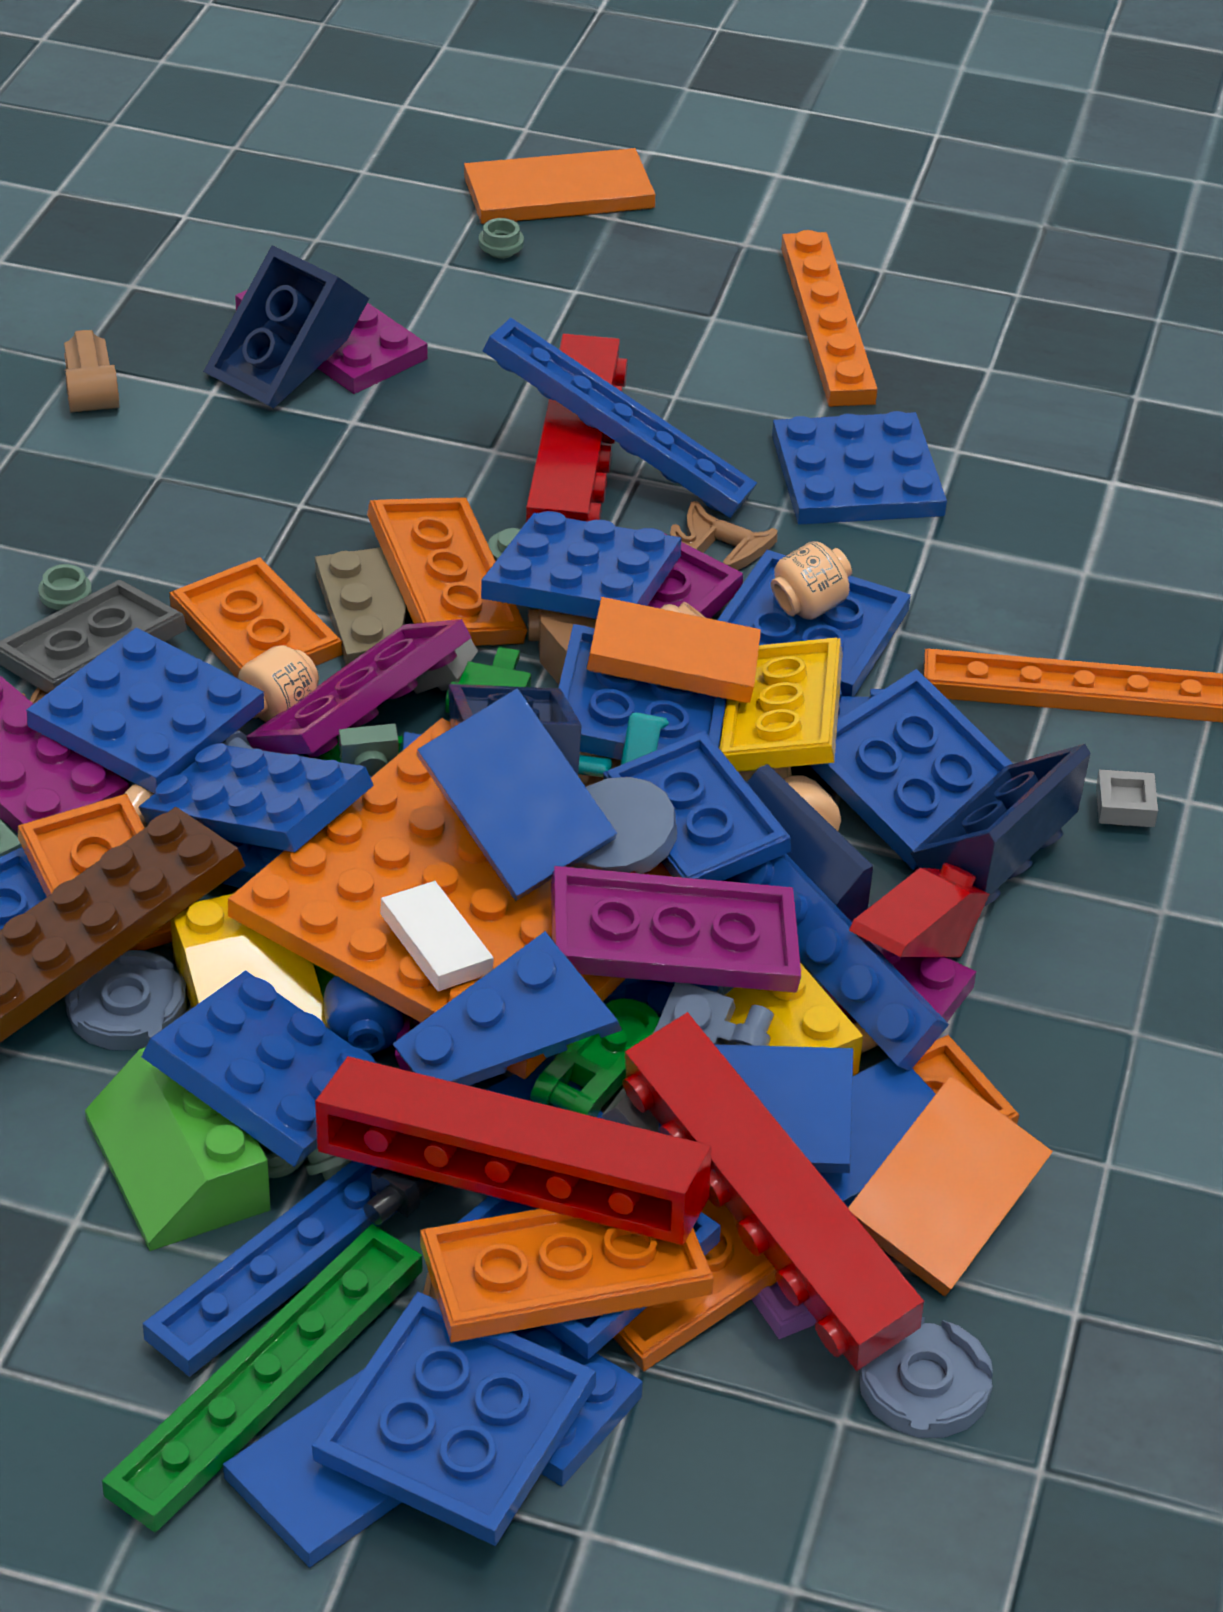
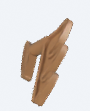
[670,501,778,570]

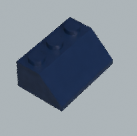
[911,744,1091,906]
[724,764,873,974]

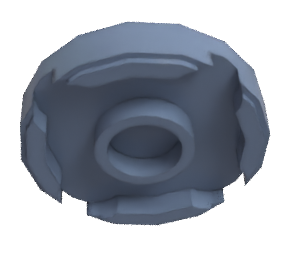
[573,777,677,874]
[65,950,187,1050]
[859,1317,993,1438]

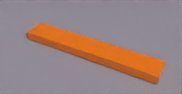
[923,649,1223,722]

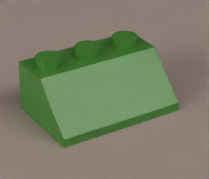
[85,1047,271,1251]

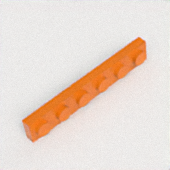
[781,230,877,407]

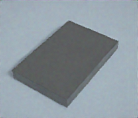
[0,579,187,693]

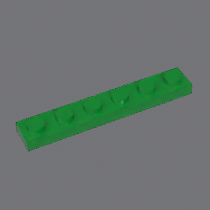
[102,1224,423,1533]

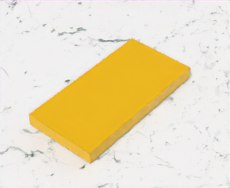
[720,638,843,772]

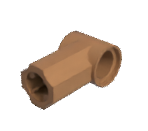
[64,330,120,413]

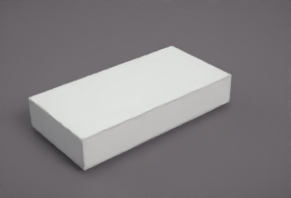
[380,881,494,992]

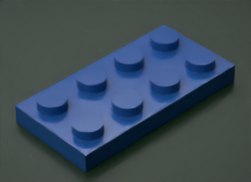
[139,743,374,852]

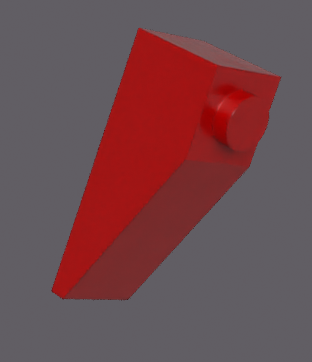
[849,863,990,957]

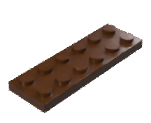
[0,807,246,1043]

